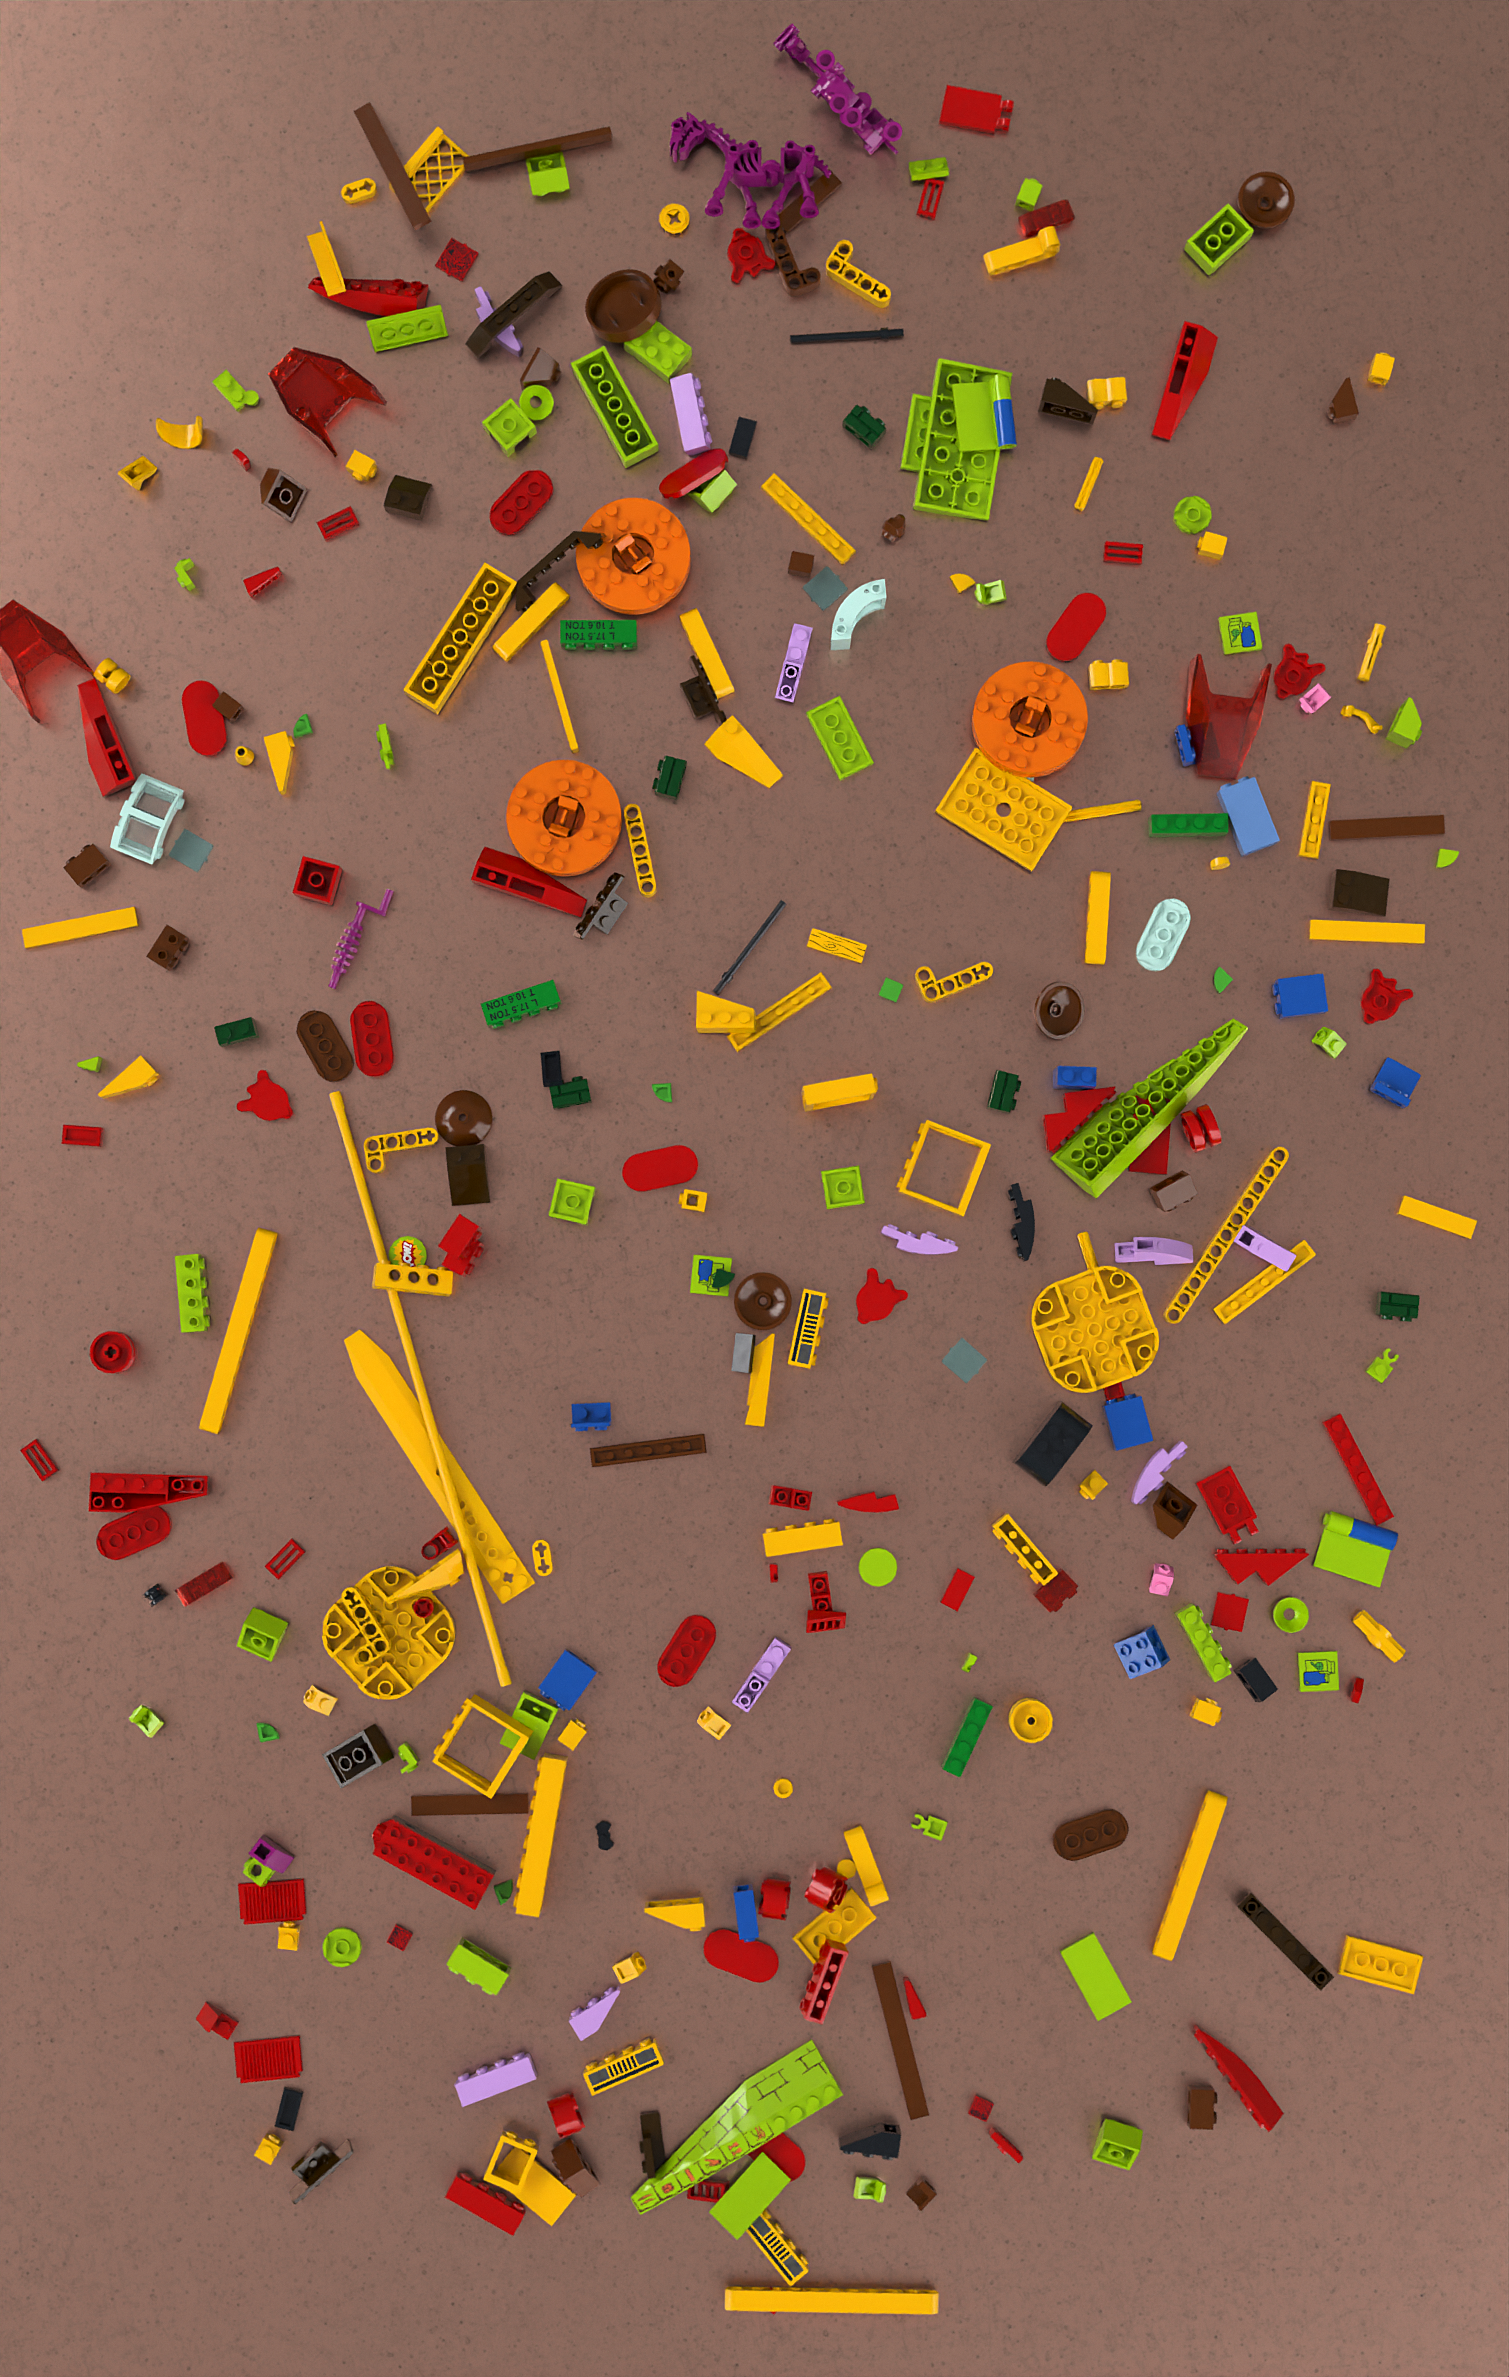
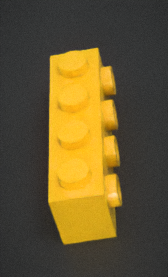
[991,1513,1058,1586]

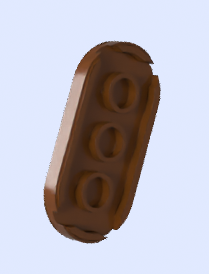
[296,1010,354,1082]
[1053,1809,1129,1861]

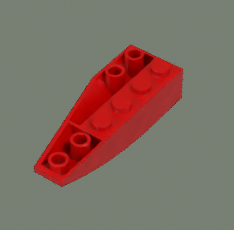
[308,277,428,316]
[1152,321,1218,440]
[77,678,137,797]
[471,846,587,918]
[89,1473,208,1513]
[1193,2025,1284,2132]

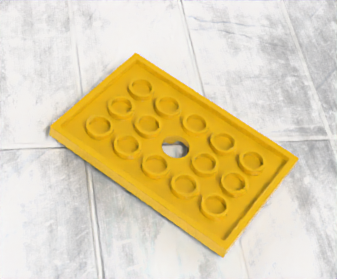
[935,747,1073,872]

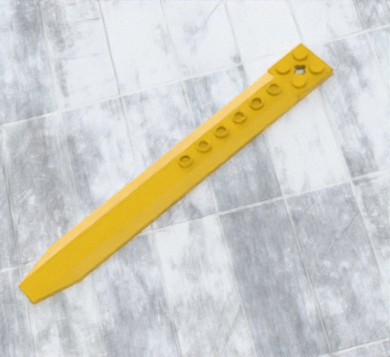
[344,1329,535,1604]

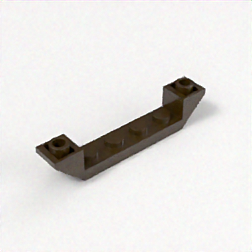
[465,271,562,358]
[515,531,606,612]
[1237,1892,1334,1991]

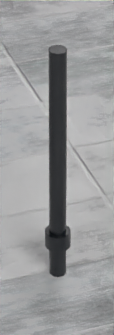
[790,327,903,343]
[713,900,787,995]

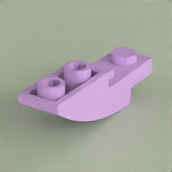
[474,286,523,357]
[775,623,813,702]
[880,1224,958,1255]
[1115,1237,1193,1265]
[1131,1441,1187,1505]
[732,1637,792,1713]

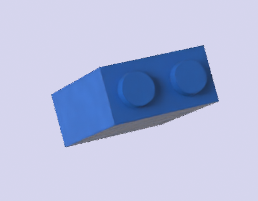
[1272,974,1328,1019]
[1053,1066,1097,1090]
[1102,1393,1154,1451]
[538,1648,597,1711]
[733,1884,759,1942]

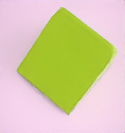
[77,1056,103,1072]

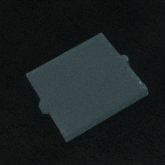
[803,566,848,611]
[169,829,213,873]
[941,1338,987,1384]

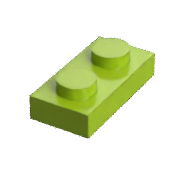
[909,157,949,181]

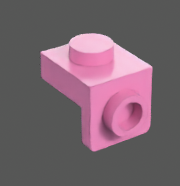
[1299,683,1331,714]
[1149,1563,1174,1596]

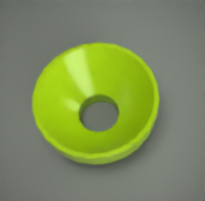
[519,385,554,420]
[1273,1597,1309,1633]

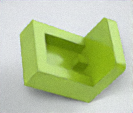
[174,558,195,591]
[975,580,1007,605]
[1312,1027,1347,1059]
[129,1705,164,1738]
[854,2177,886,2203]

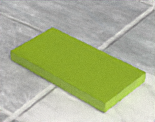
[366,305,448,352]
[806,696,874,781]
[1060,1932,1132,2021]
[709,2152,791,2240]

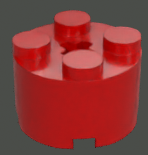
[804,1867,848,1913]
[758,1878,791,1921]
[547,2092,585,2139]

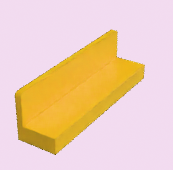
[307,221,346,297]

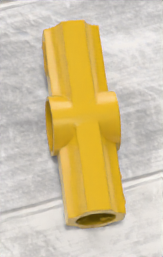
[1352,1610,1406,1663]

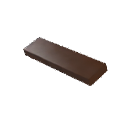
[778,169,842,234]

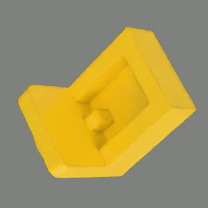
[303,1685,337,1716]

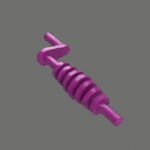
[328,889,394,989]

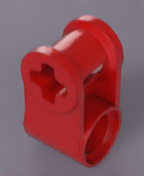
[421,1527,459,1560]

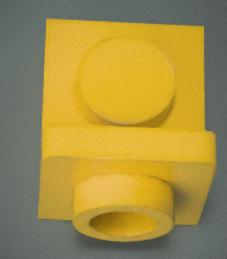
[1078,1470,1108,1500]
[697,1707,731,1740]
[277,1921,300,1950]
[612,1952,647,1984]

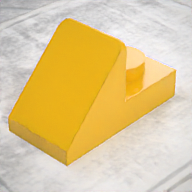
[118,456,157,491]

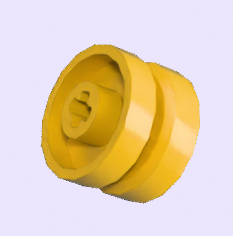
[1008,1697,1053,1743]

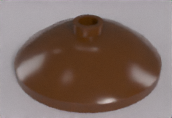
[1238,172,1295,228]
[1034,982,1085,1039]
[435,1090,493,1146]
[734,1272,792,1330]

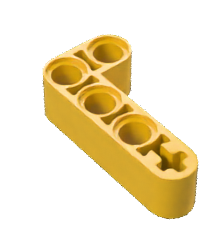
[983,226,1060,275]
[826,240,891,308]
[915,962,993,1003]
[364,1128,440,1174]
[341,1586,391,1665]
[843,1825,889,1907]

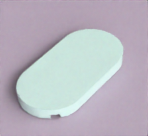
[1136,898,1191,971]

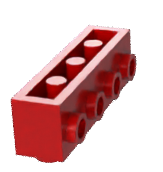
[799,1939,849,2024]
[445,2172,526,2236]

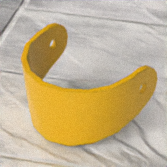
[156,416,203,449]

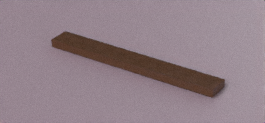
[354,102,432,231]
[463,127,612,172]
[872,1961,929,2120]

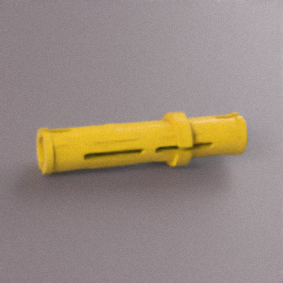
[1357,624,1386,682]

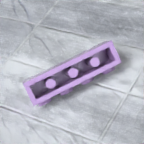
[670,373,712,456]
[455,2052,537,2107]

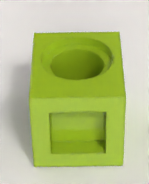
[1015,178,1043,212]
[243,1857,276,1887]

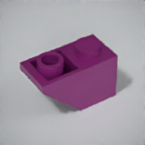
[249,1834,295,1874]

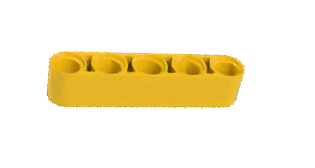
[492,582,570,662]
[679,608,734,699]
[624,804,656,898]
[1085,871,1111,965]

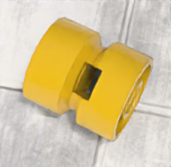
[93,658,130,694]

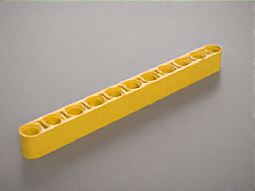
[1163,1147,1289,1324]
[199,1227,277,1434]
[725,2286,939,2314]

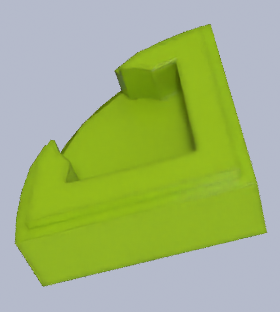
[1436,848,1459,868]
[961,1653,977,1673]

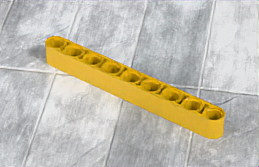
[1152,1790,1228,1961]

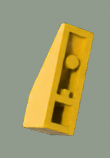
[264,731,295,795]
[98,1055,159,1099]

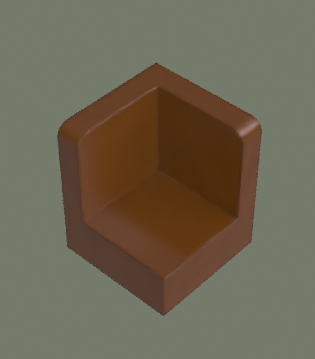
[788,551,814,578]
[212,691,244,724]
[906,2176,937,2211]

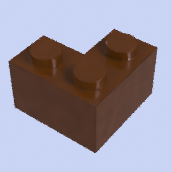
[551,2138,601,2198]

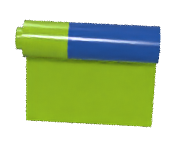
[952,374,1017,452]
[1313,1511,1398,1588]

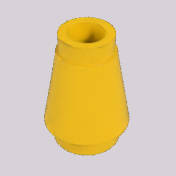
[235,746,254,766]

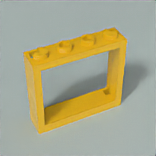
[801,1073,878,1112]
[896,1120,991,1217]
[432,1694,533,1799]

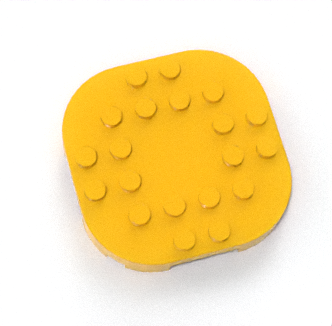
[1031,1266,1159,1393]
[322,1566,456,1700]

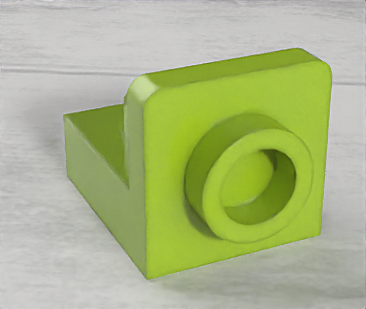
[398,1741,420,1774]

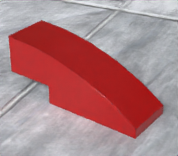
[837,1491,899,1513]

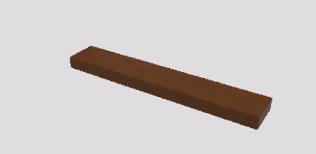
[1329,815,1445,841]
[590,1434,707,1467]
[411,1793,528,1816]

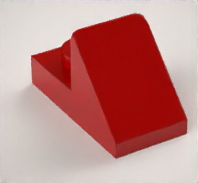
[196,2001,239,2040]

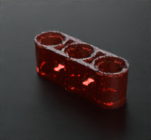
[1018,199,1075,238]
[175,1562,232,1607]

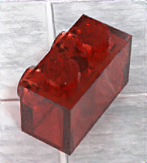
[1033,1568,1079,1613]

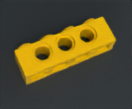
[372,1260,453,1297]

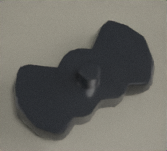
[595,1821,614,1851]

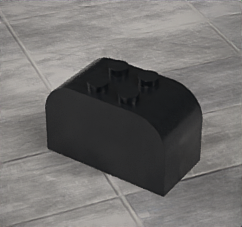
[1013,1401,1093,1487]

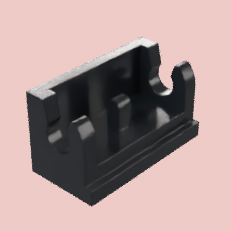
[1233,1658,1278,1702]

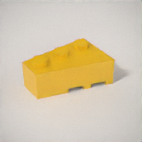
[696,991,756,1033]

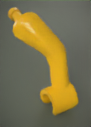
[1341,705,1383,733]

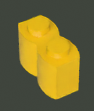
[1086,377,1127,409]
[1088,659,1129,690]

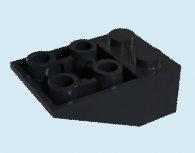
[838,2123,901,2160]

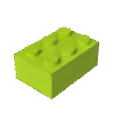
[1184,204,1254,276]
[624,321,692,384]
[446,1937,511,1996]

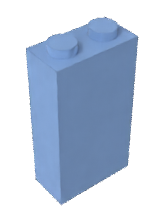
[1217,776,1280,857]

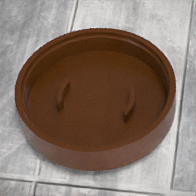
[585,269,662,343]

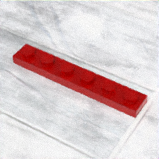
[1322,1413,1394,1525]

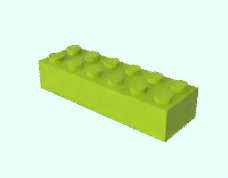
[571,346,659,469]

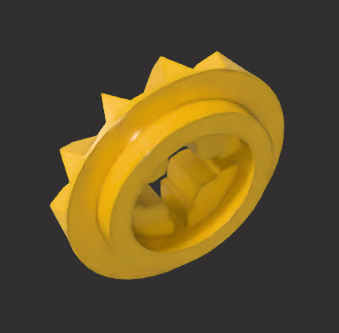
[659,203,689,234]

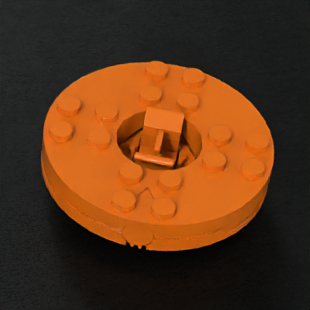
[576,498,691,615]
[972,661,1088,778]
[506,760,622,876]

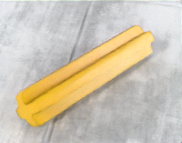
[1074,457,1103,511]
[1077,1232,1099,1270]

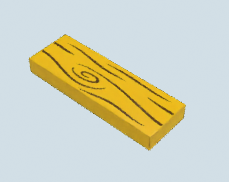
[807,928,867,964]

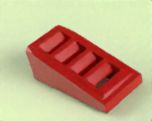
[243,566,283,598]
[806,1610,846,1633]
[903,1977,927,2020]
[687,2179,729,2203]

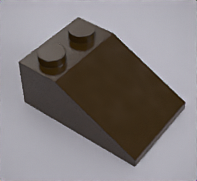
[1038,378,1098,425]
[1328,869,1390,917]
[445,1144,490,1206]
[322,1724,394,1788]

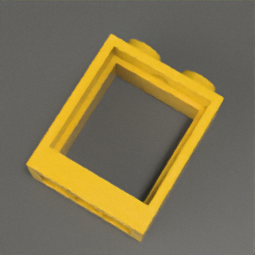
[483,2130,539,2195]

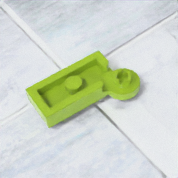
[212,370,259,412]
[376,723,395,769]

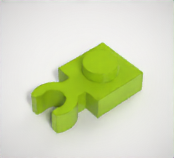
[1365,1348,1399,1384]
[911,1813,948,1841]

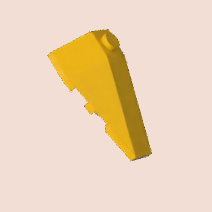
[704,715,783,788]
[386,1549,464,1602]

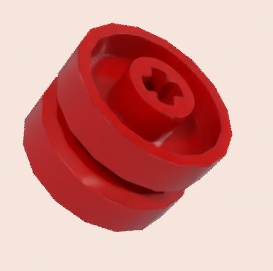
[1180,1104,1222,1153]
[89,1331,137,1374]

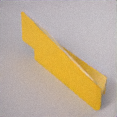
[745,1333,775,1427]

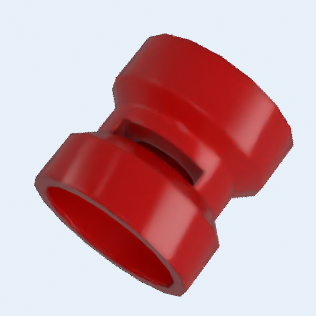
[414,1597,434,1618]

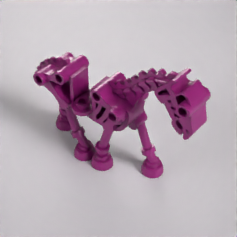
[773,24,903,155]
[670,112,831,229]

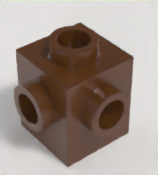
[653,259,685,294]

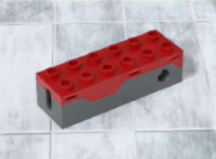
[372,1815,496,1910]

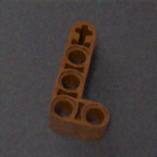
[765,225,821,297]

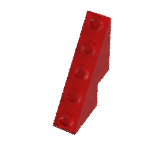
[1043,1086,1117,1153]
[1213,1548,1309,1586]

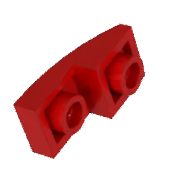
[769,1485,812,1511]
[808,1571,833,1611]

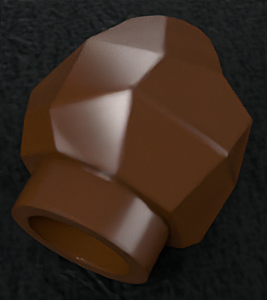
[881,514,905,542]

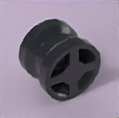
[143,1583,168,1607]

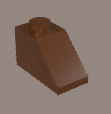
[1327,377,1359,424]

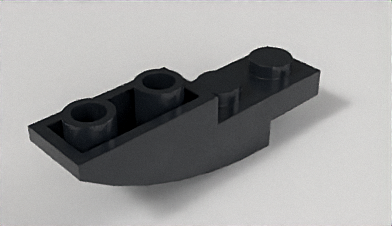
[1008,1183,1035,1262]

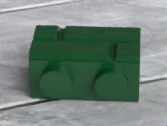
[842,405,886,449]
[652,755,687,800]
[214,1017,259,1047]
[987,1070,1021,1114]
[549,1076,592,1110]
[1376,1292,1420,1322]

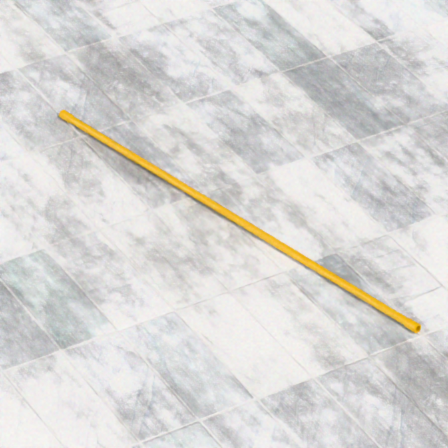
[329,1091,512,1687]

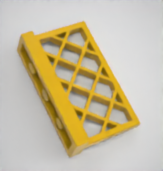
[389,126,469,213]

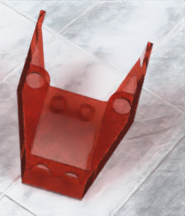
[268,347,387,458]
[0,600,96,723]
[1185,654,1272,780]

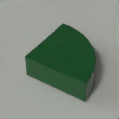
[712,1269,735,1288]

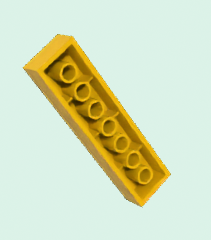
[403,562,517,715]
[513,1753,568,1917]

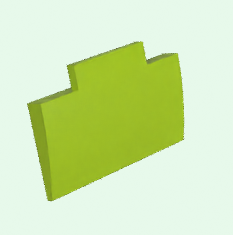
[900,358,1012,521]

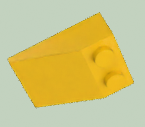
[644,1897,705,1931]

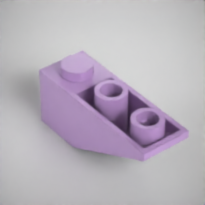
[1234,1225,1297,1272]
[569,1986,621,2041]

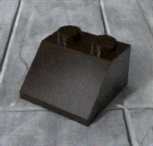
[383,475,432,521]

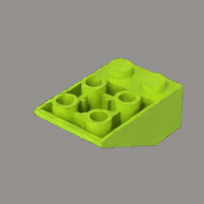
[499,1690,559,1760]

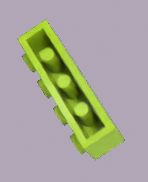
[175,1254,210,1333]
[1174,1603,1232,1683]

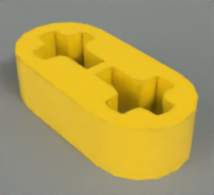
[341,178,377,204]
[532,1539,553,1576]

